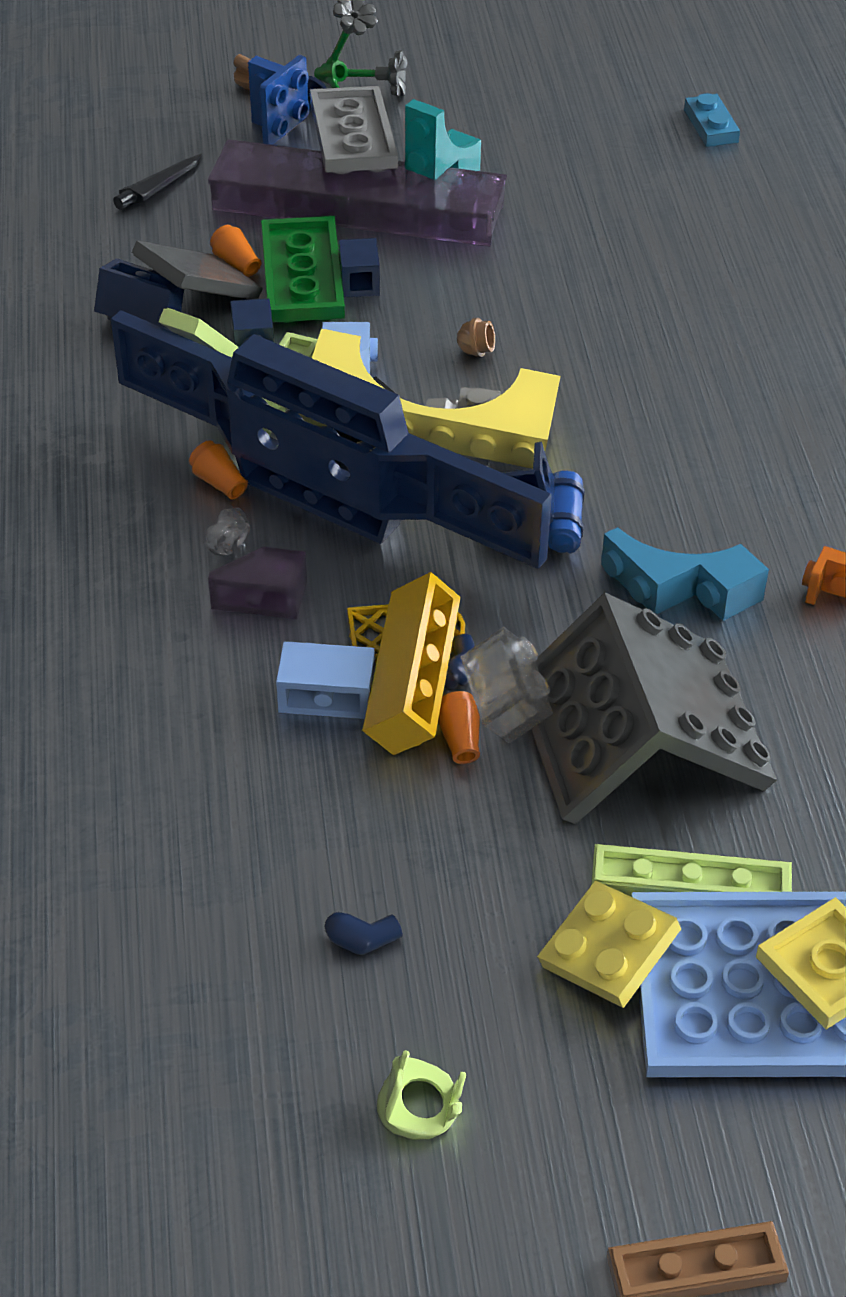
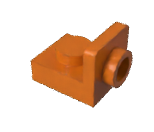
[802,546,846,605]

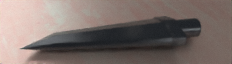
[113,153,202,210]

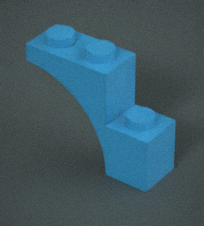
[601,527,769,621]

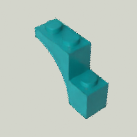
[405,99,481,190]

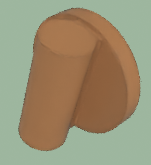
[233,54,251,90]

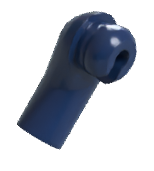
[444,634,481,690]
[324,912,403,955]

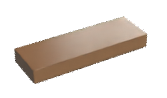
[607,1221,789,1297]

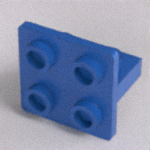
[248,55,310,147]

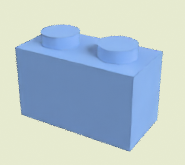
[276,641,375,719]

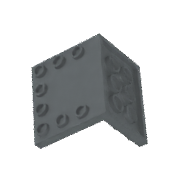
[515,592,777,824]

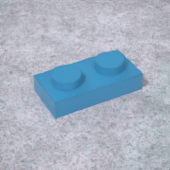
[684,93,740,147]

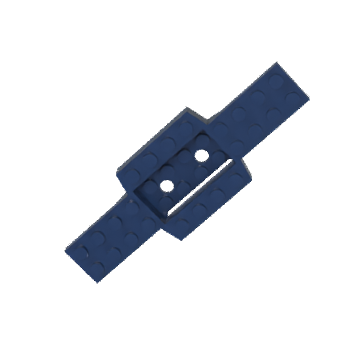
[111,310,552,569]

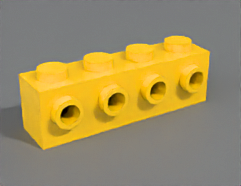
[362,572,461,755]

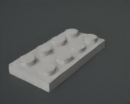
[310,86,398,174]

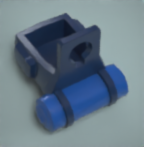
[501,442,585,554]

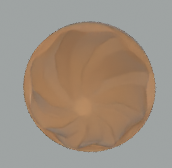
[456,318,495,357]

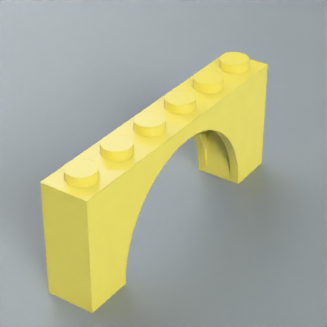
[299,328,561,469]

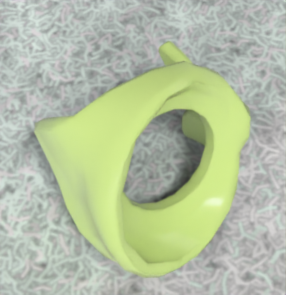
[377,1050,466,1140]

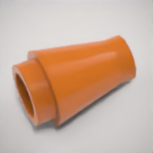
[210,224,262,277]
[189,440,248,500]
[438,691,480,764]

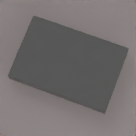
[131,240,263,300]

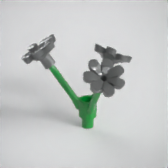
[314,0,408,96]

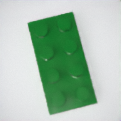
[261,216,345,323]

